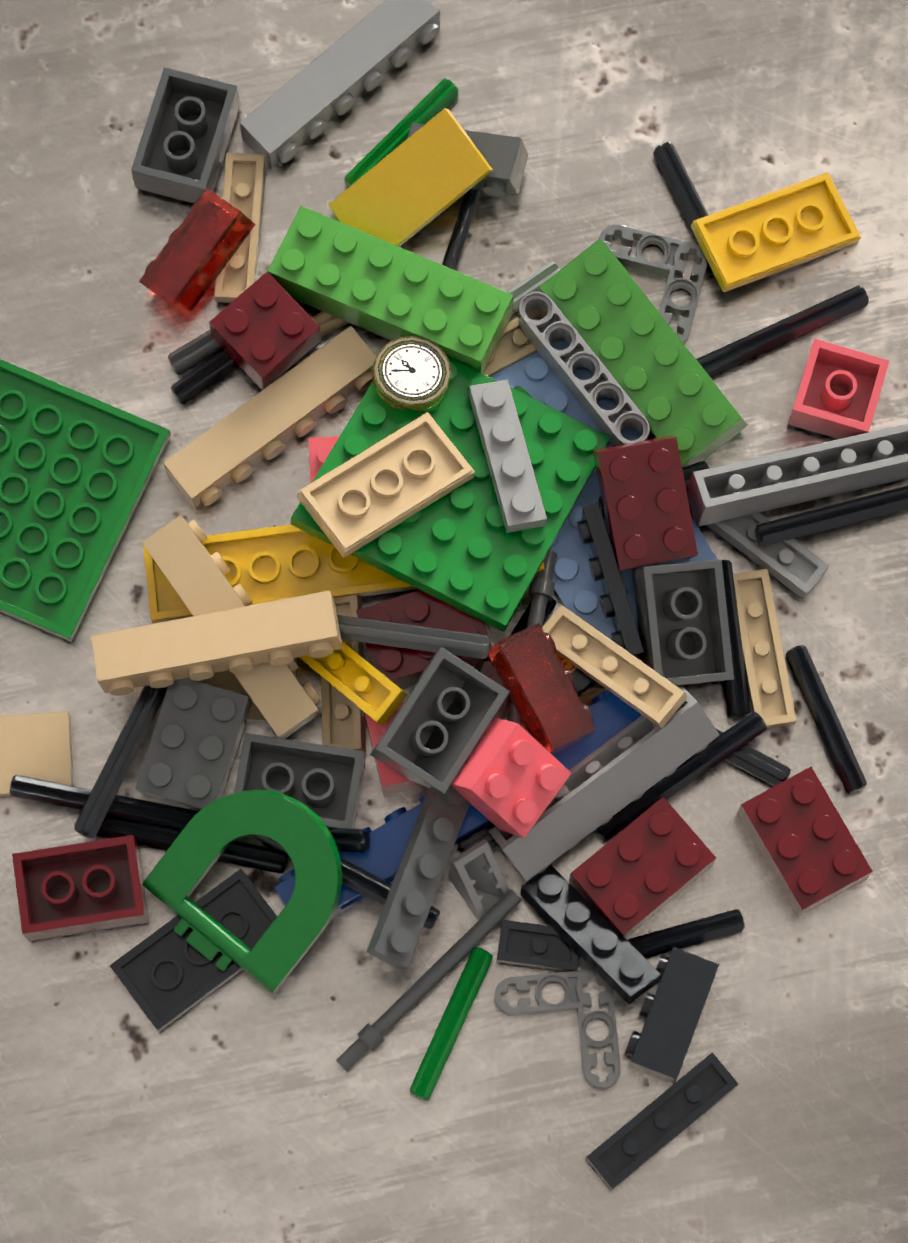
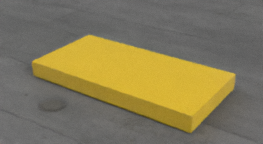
[328,108,493,247]
[690,172,861,293]

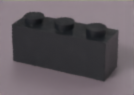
[625,947,719,1084]

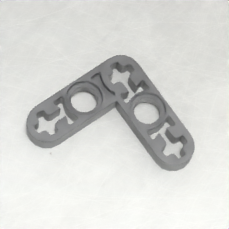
[599,224,708,345]
[494,970,621,1090]

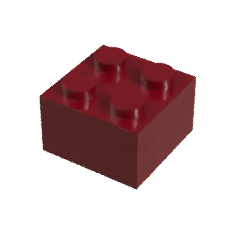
[209,272,321,390]

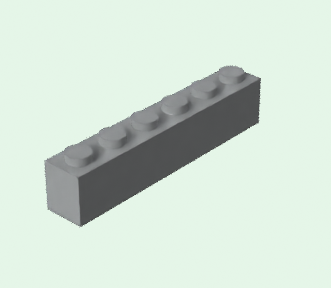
[239,0,440,168]
[686,424,908,527]
[488,686,719,882]

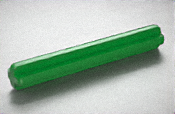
[344,78,459,188]
[410,947,493,1101]

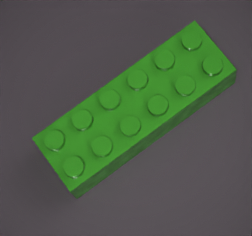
[267,206,513,374]
[539,238,748,468]

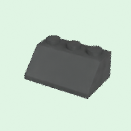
[370,647,510,795]

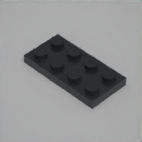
[109,868,277,1032]

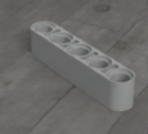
[518,292,650,446]

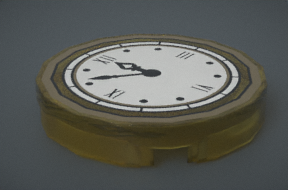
[372,336,452,411]

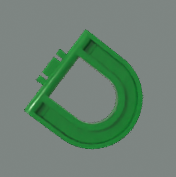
[142,790,342,994]

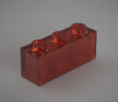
[138,188,256,318]
[489,623,595,755]

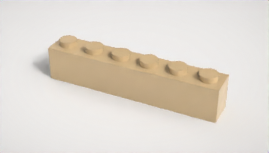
[164,326,380,509]
[142,515,321,739]
[91,590,343,696]

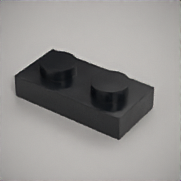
[497,920,580,972]

